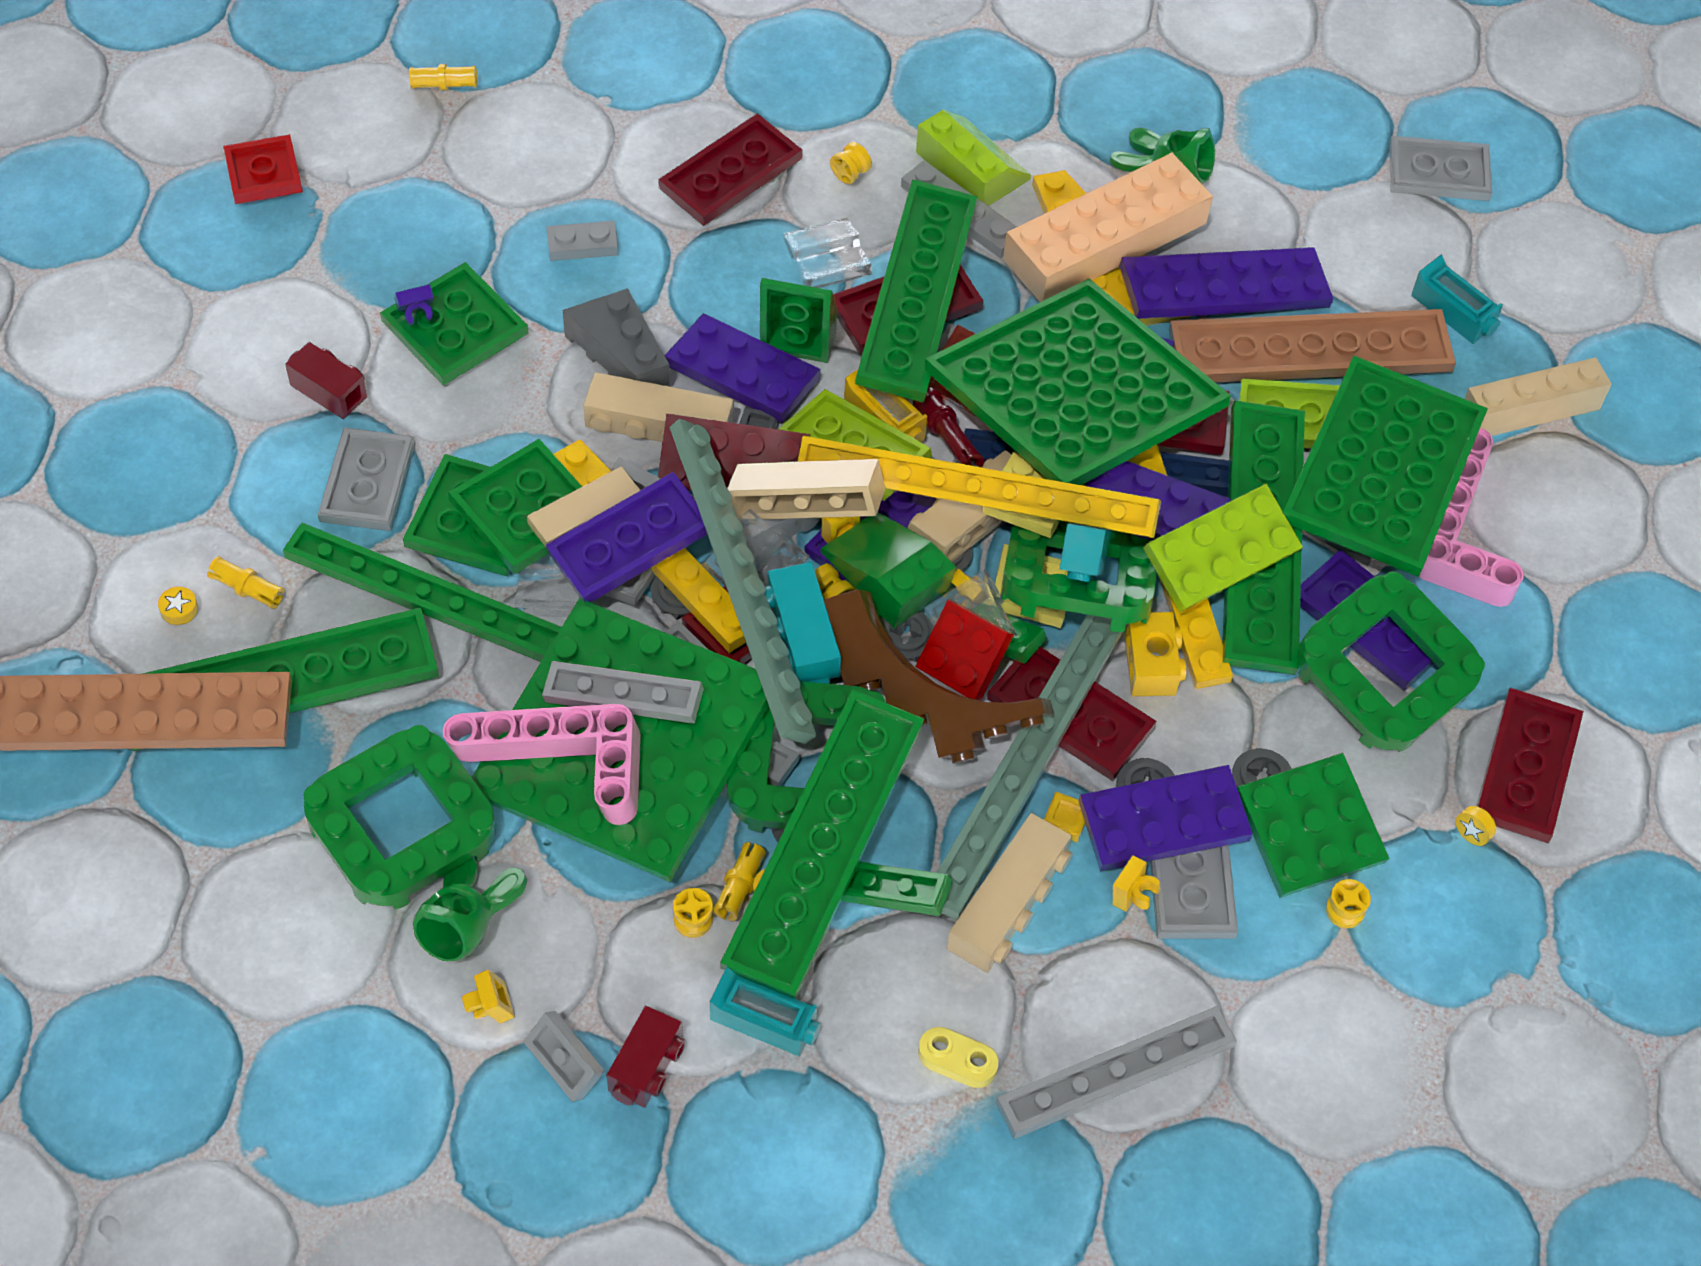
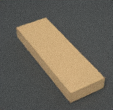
[527,466,640,547]

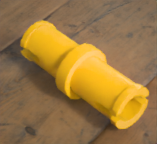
[409,64,478,90]
[207,556,285,609]
[713,842,766,921]

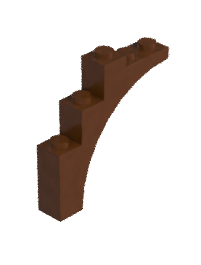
[824,589,1054,764]

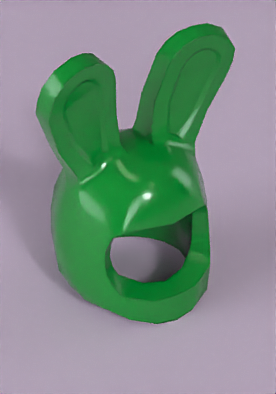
[1110,127,1215,184]
[413,858,528,962]

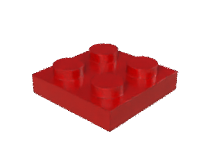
[223,134,303,204]
[915,600,1014,701]

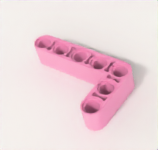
[1419,428,1524,607]
[443,704,640,825]

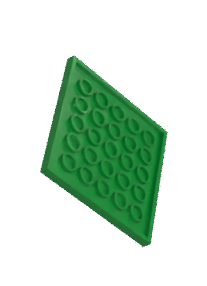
[925,278,1231,485]
[472,598,769,883]

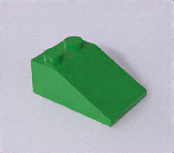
[760,278,837,363]
[821,512,956,629]

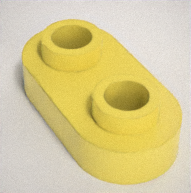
[918,1027,998,1088]

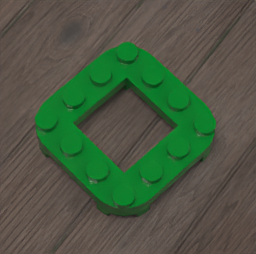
[1000,521,1156,632]
[1298,572,1485,752]
[727,681,885,833]
[303,725,496,909]

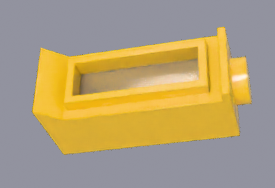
[844,369,927,443]

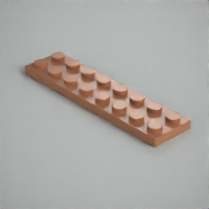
[1169,309,1456,382]
[0,672,292,751]

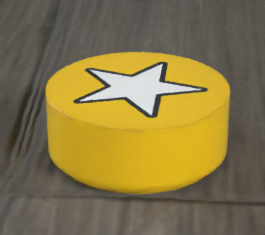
[158,586,198,625]
[1456,806,1496,846]

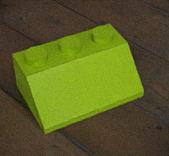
[916,110,1031,206]

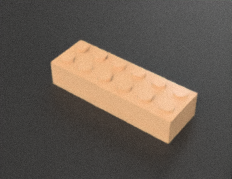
[1003,153,1213,302]

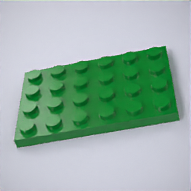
[1282,355,1488,577]

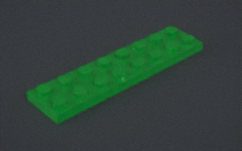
[854,179,978,402]
[1222,400,1305,675]
[132,608,439,751]
[720,689,924,999]

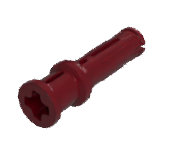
[913,387,984,467]

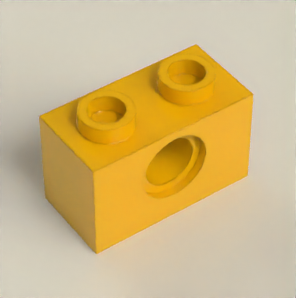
[1124,612,1186,697]

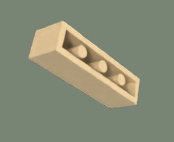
[1465,357,1612,436]
[583,372,734,442]
[908,450,1011,562]
[727,459,886,520]
[947,813,1073,973]

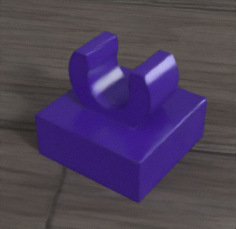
[394,284,434,326]

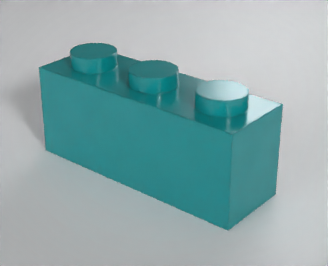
[1059,523,1111,582]
[764,562,841,682]

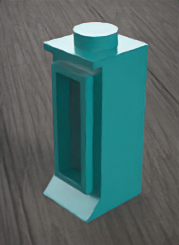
[1411,254,1503,344]
[710,967,821,1057]

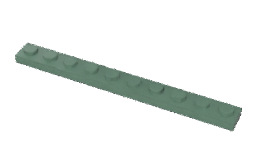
[669,419,817,744]
[936,614,1127,920]

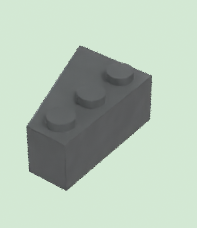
[562,288,670,387]

